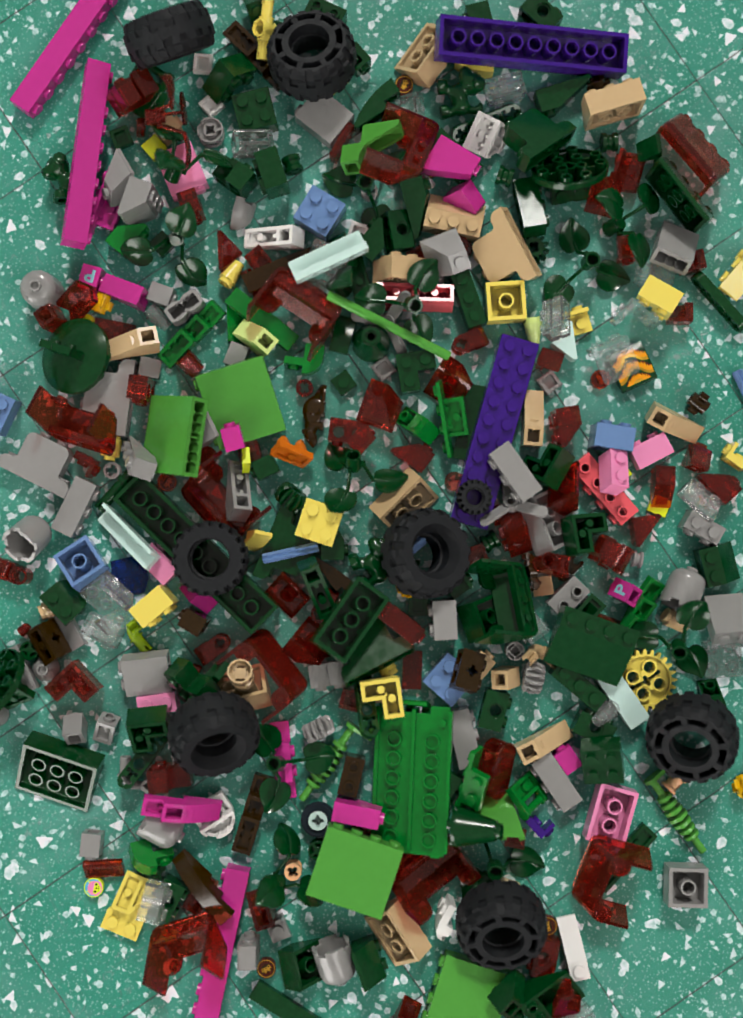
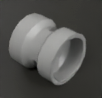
[504,641,525,661]

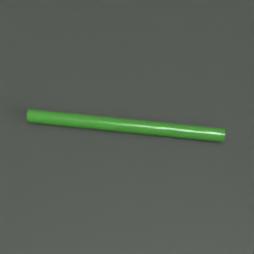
[326,291,451,361]

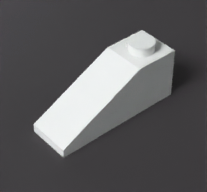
[244,224,305,251]
[556,913,591,982]

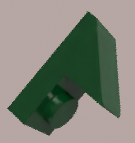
[636,133,662,165]

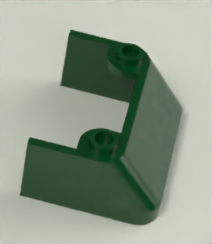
[465,558,538,645]

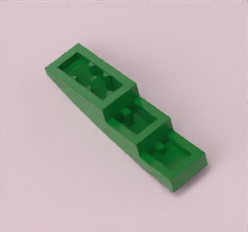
[224,287,299,351]
[157,300,227,369]
[620,575,665,628]

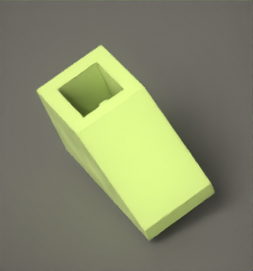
[232,319,279,357]

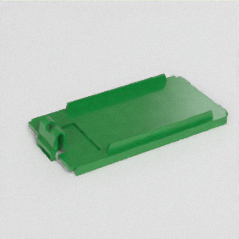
[371,700,454,859]

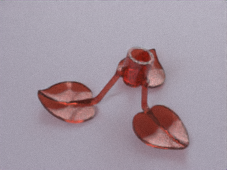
[145,74,192,170]

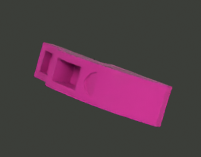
[141,794,223,823]

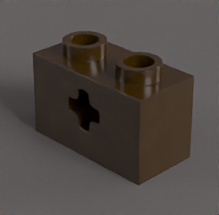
[177,606,212,637]
[26,618,72,666]
[449,648,487,694]
[337,752,366,798]

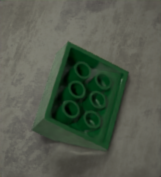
[645,157,714,233]
[543,605,640,686]
[15,730,105,812]

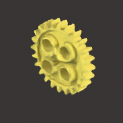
[622,649,677,711]

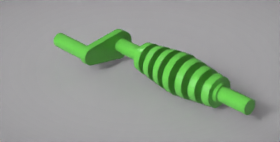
[299,721,374,802]
[644,768,707,854]

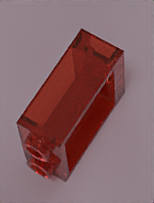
[377,601,426,646]

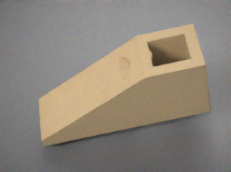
[109,325,160,361]
[520,390,544,448]
[644,401,705,444]
[513,719,574,766]

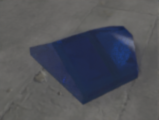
[110,556,149,599]

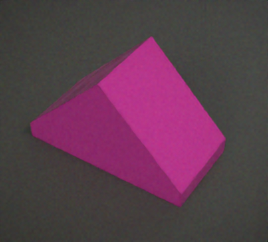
[443,179,485,215]
[179,586,218,614]

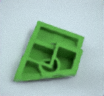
[474,785,526,841]

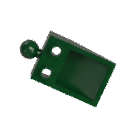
[512,970,585,1018]

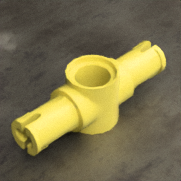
[252,0,277,61]

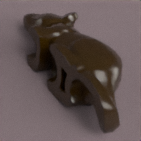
[302,385,327,448]

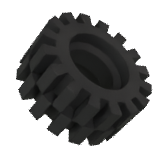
[456,479,493,515]

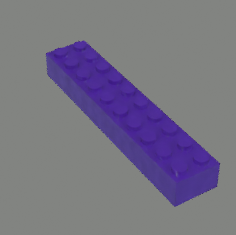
[434,14,629,79]
[449,334,539,530]

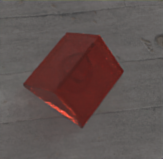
[266,571,311,619]

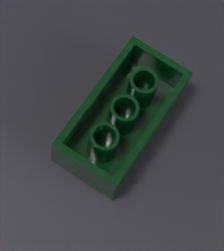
[309,576,390,664]

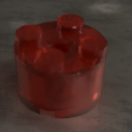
[587,534,634,576]

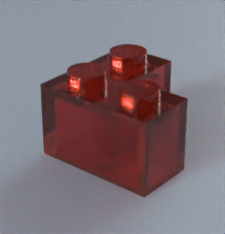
[493,504,533,558]
[44,659,104,703]
[146,760,194,795]

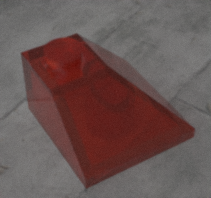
[423,356,473,401]
[356,378,403,433]
[547,461,580,516]
[281,616,328,665]

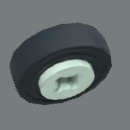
[301,801,333,837]

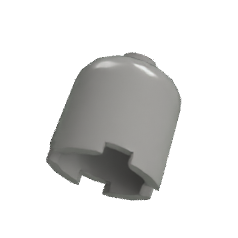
[20,270,65,313]
[2,515,52,563]
[659,566,706,611]
[135,816,185,849]
[312,934,355,986]

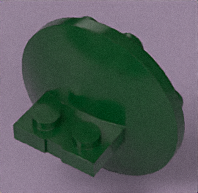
[531,145,609,205]
[38,318,111,395]
[0,648,36,710]

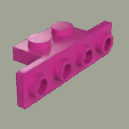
[89,167,120,239]
[270,720,298,798]

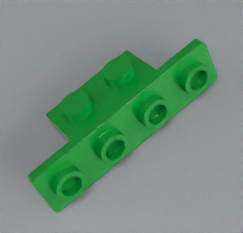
[433,380,470,458]
[454,745,491,812]

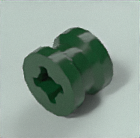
[600,132,619,153]
[281,153,304,176]
[495,165,515,188]
[479,530,502,553]
[20,640,39,660]
[308,838,323,861]

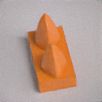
[270,435,313,468]

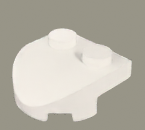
[462,111,506,159]
[196,789,235,839]
[435,893,457,942]

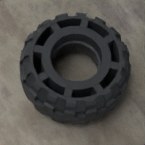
[123,0,215,70]
[266,10,357,102]
[380,508,471,599]
[167,691,261,777]
[645,691,740,784]
[455,879,548,970]

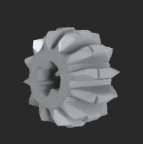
[521,661,546,694]
[301,715,335,743]

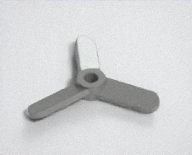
[351,290,411,354]
[479,482,549,526]

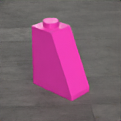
[421,134,482,180]
[98,273,148,313]
[331,794,385,830]

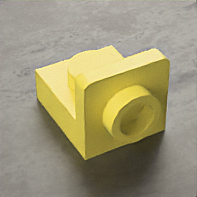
[567,305,593,336]
[720,442,743,472]

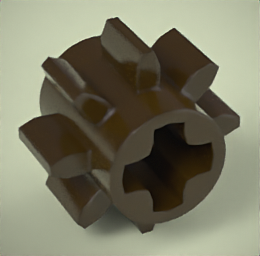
[587,75,610,91]
[686,391,711,415]

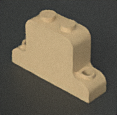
[472,207,542,282]

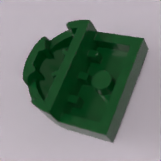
[39,580,88,626]

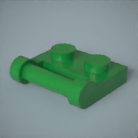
[506,770,548,820]

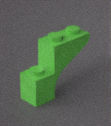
[340,119,405,176]

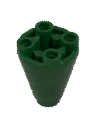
[352,324,390,363]
[446,806,504,847]

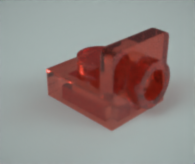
[616,235,636,265]
[73,450,101,479]

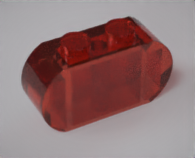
[478,737,516,800]

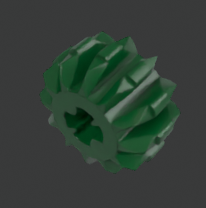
[524,236,549,265]
[274,482,307,513]

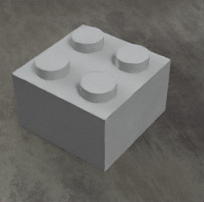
[427,598,458,641]
[663,862,709,908]

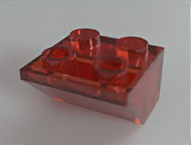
[548,405,582,448]

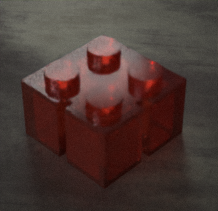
[106,68,159,118]

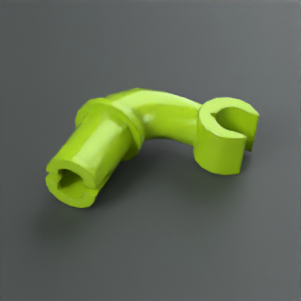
[126,618,153,652]

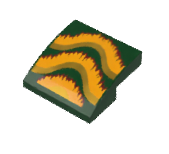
[605,341,657,394]

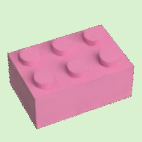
[582,783,639,850]

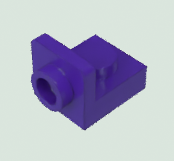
[524,815,555,839]

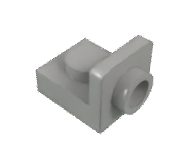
[92,711,121,746]
[263,912,291,944]

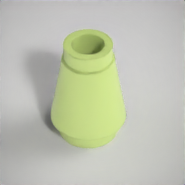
[523,316,542,344]

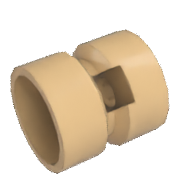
[227,659,255,691]

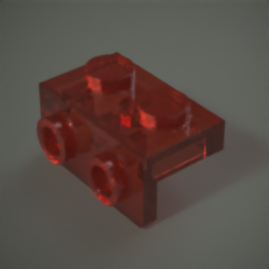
[609,148,646,194]
[584,176,623,219]

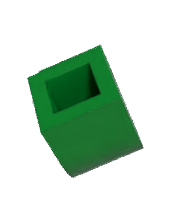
[283,343,326,376]
[128,839,174,875]

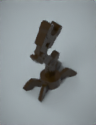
[521,552,584,592]

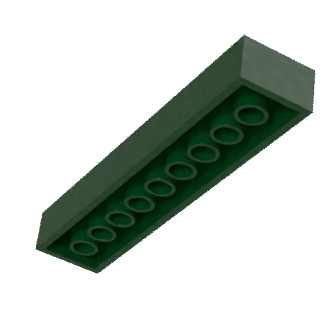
[113,477,280,635]

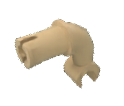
[522,644,555,668]

